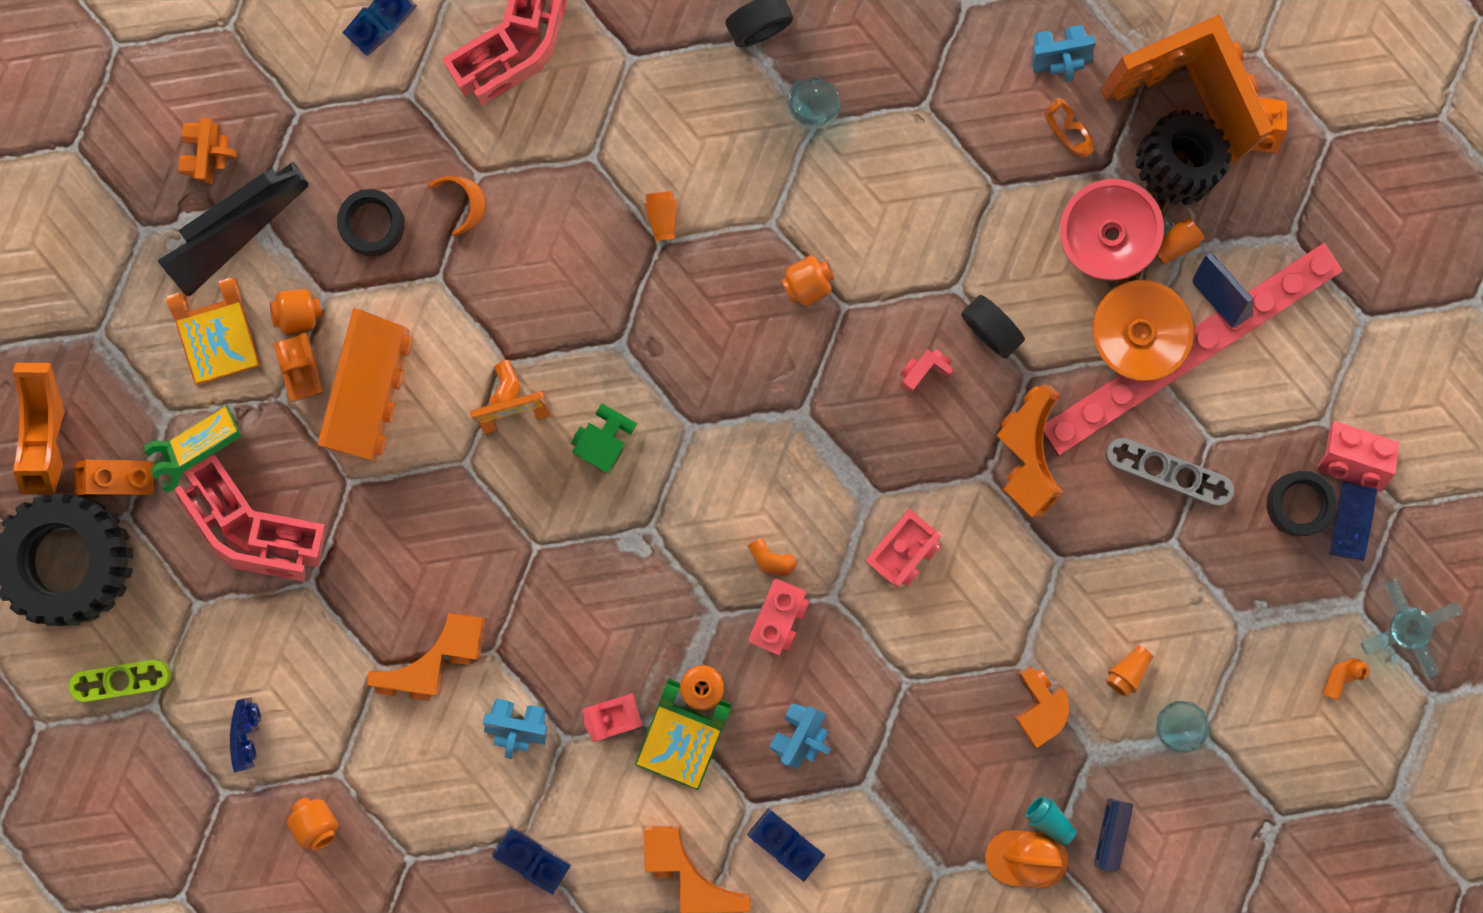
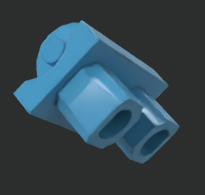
[1031,25,1096,82]
[483,699,547,759]
[769,703,832,769]

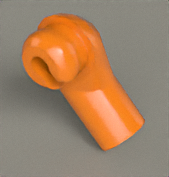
[747,537,797,577]
[1322,658,1370,700]

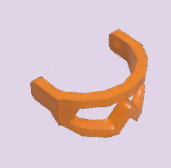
[1044,97,1095,157]

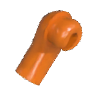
[490,359,520,405]

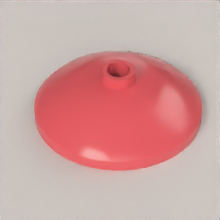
[1060,179,1164,281]

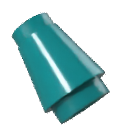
[1025,796,1077,846]

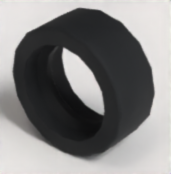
[725,0,793,48]
[337,189,405,256]
[961,295,1025,359]
[1266,471,1337,536]

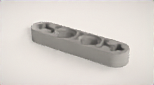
[1105,438,1234,506]

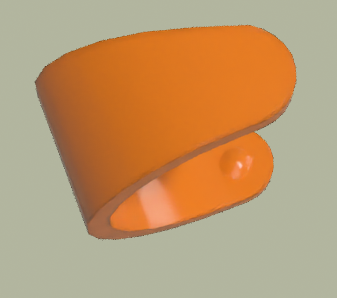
[428,176,486,237]

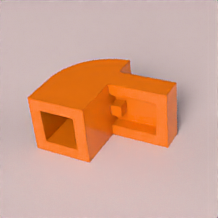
[1014,666,1069,748]

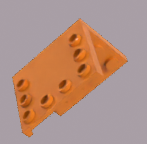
[1100,14,1273,164]

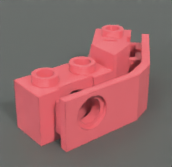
[442,0,567,106]
[174,454,326,582]

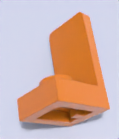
[74,460,154,496]

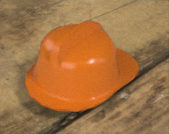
[985,830,1068,888]

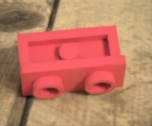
[1317,421,1400,492]
[865,509,942,588]
[749,579,809,655]

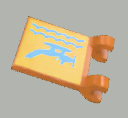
[166,277,261,385]
[470,391,550,435]

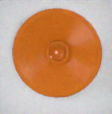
[1093,280,1194,381]

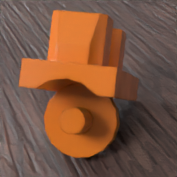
[178,117,237,185]
[273,333,325,402]

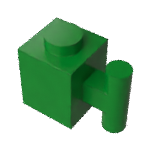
[571,403,638,475]

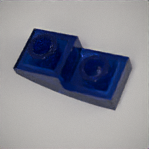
[342,0,417,56]
[1329,482,1377,561]
[230,697,262,773]
[747,807,825,882]
[492,825,571,895]

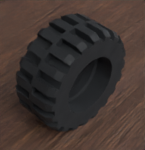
[0,494,134,626]

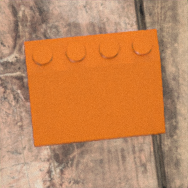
[317,308,413,462]

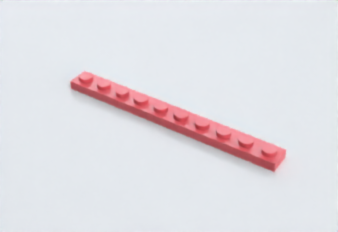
[1044,243,1343,456]

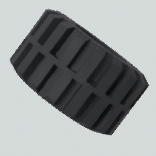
[1135,110,1232,205]

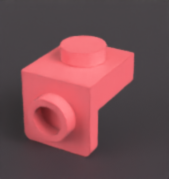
[900,349,954,393]
[583,693,643,742]

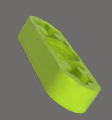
[68,659,172,702]

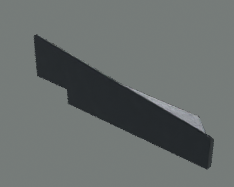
[158,162,308,296]

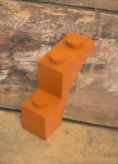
[12,363,65,495]
[996,385,1064,517]
[367,613,486,701]
[644,826,750,913]

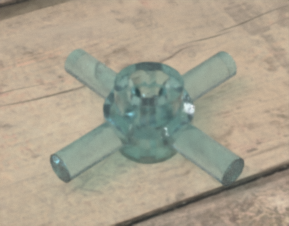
[1361,578,1462,679]

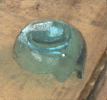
[788,77,841,129]
[1156,701,1209,753]

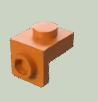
[1252,97,1287,153]

